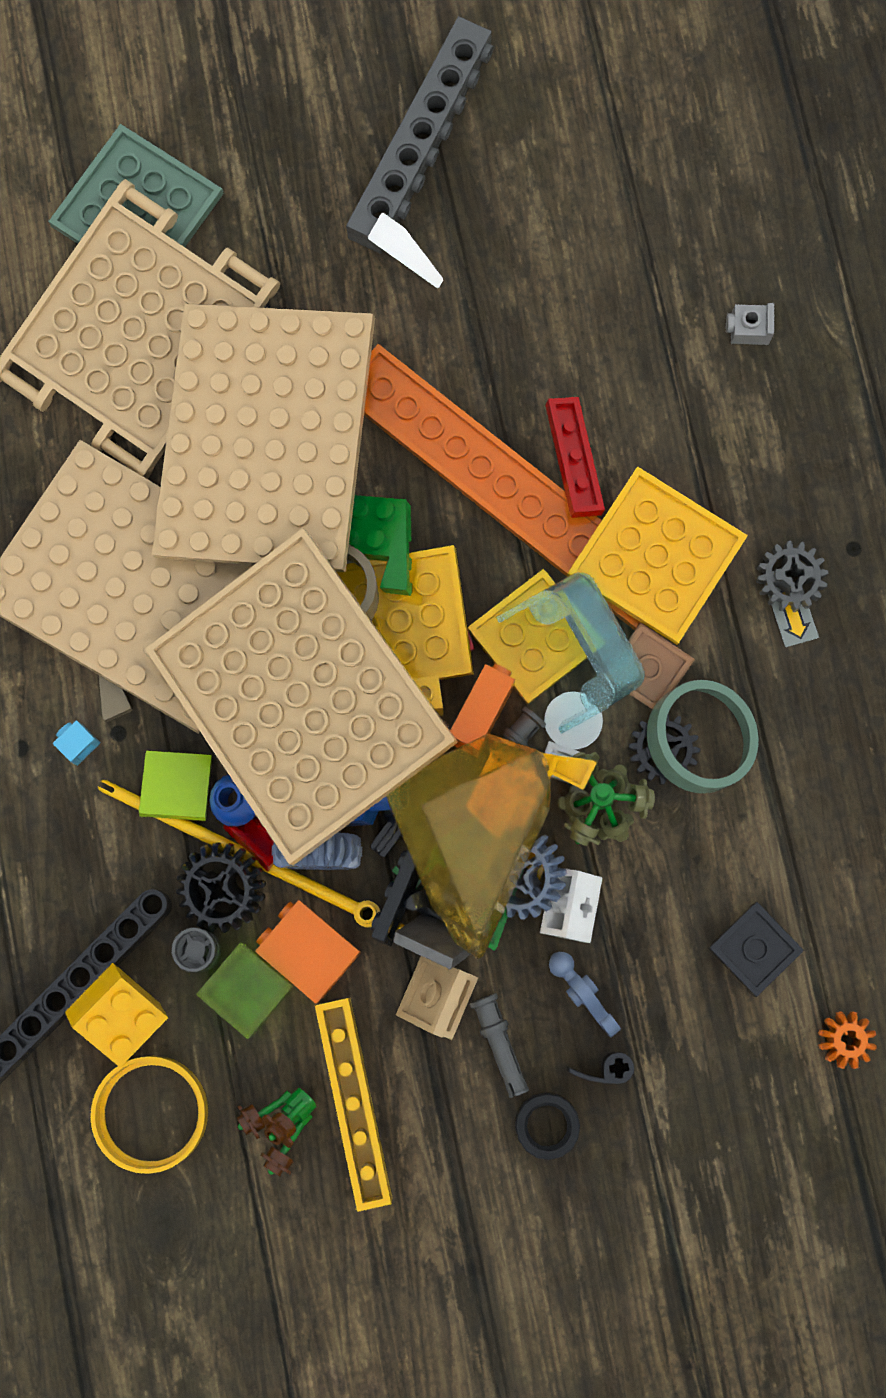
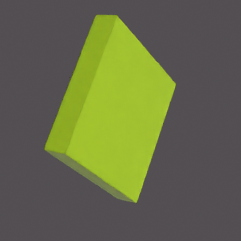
[139,751,212,821]

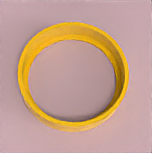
[91,1056,208,1174]

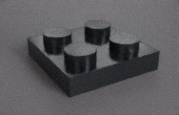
[708,902,804,997]

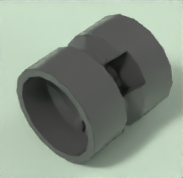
[172,928,221,972]

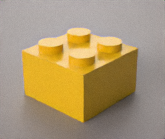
[65,963,168,1067]

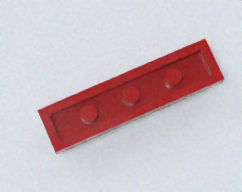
[545,397,605,518]

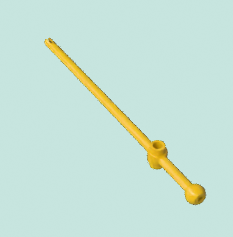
[98,780,405,930]

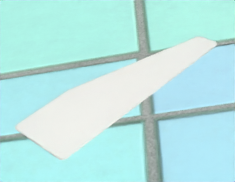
[368,213,443,288]

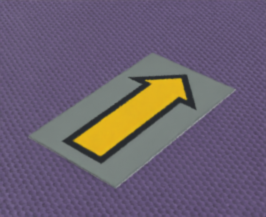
[768,587,819,647]

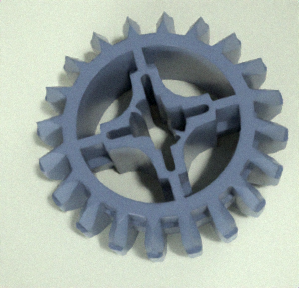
[476,827,567,920]
[272,832,362,870]

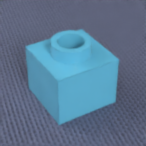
[53,720,101,766]

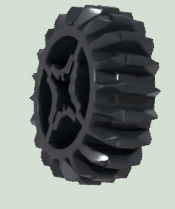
[176,842,266,933]

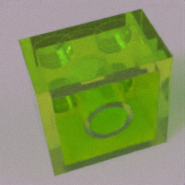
[196,942,295,1039]

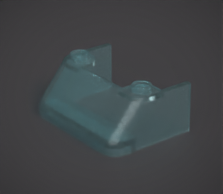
[496,572,645,734]

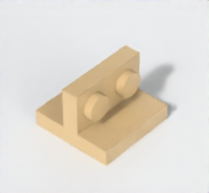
[396,956,478,1040]

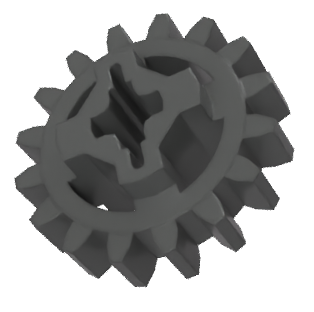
[756,541,828,612]

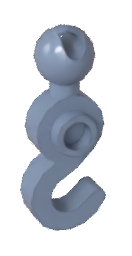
[549,952,621,1038]

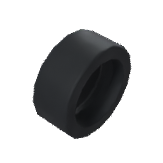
[515,1092,580,1160]

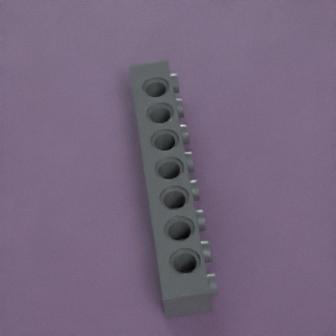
[346,16,494,254]

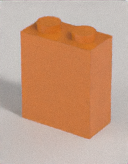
[450,664,515,758]
[255,900,361,1004]

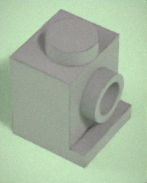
[726,303,774,345]

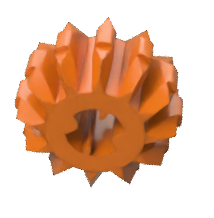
[818,1011,877,1069]

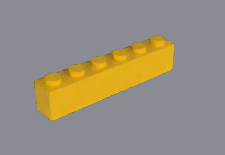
[315,998,392,1212]

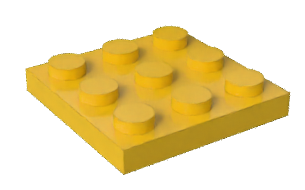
[467,569,605,705]

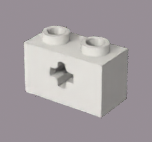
[540,869,603,943]

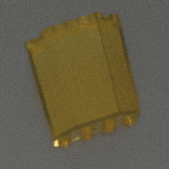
[386,733,551,959]

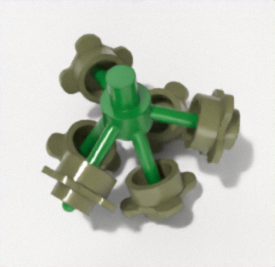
[558,752,655,846]

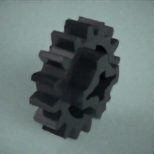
[628,715,700,785]

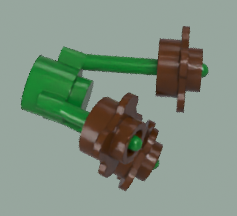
[236,1088,317,1177]

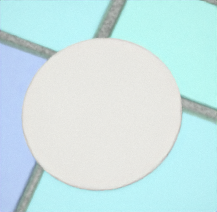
[544,692,603,749]

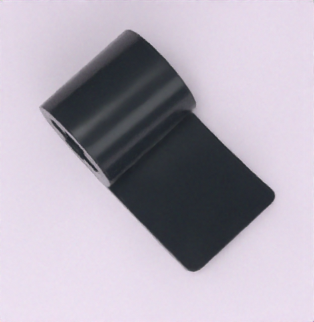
[566,1051,634,1084]

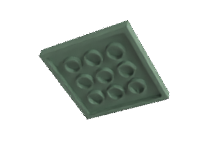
[48,124,224,247]

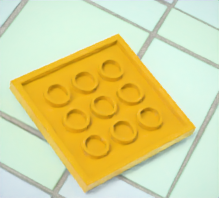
[567,466,748,645]
[337,545,474,680]

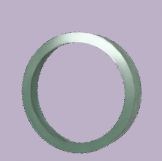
[647,680,759,793]

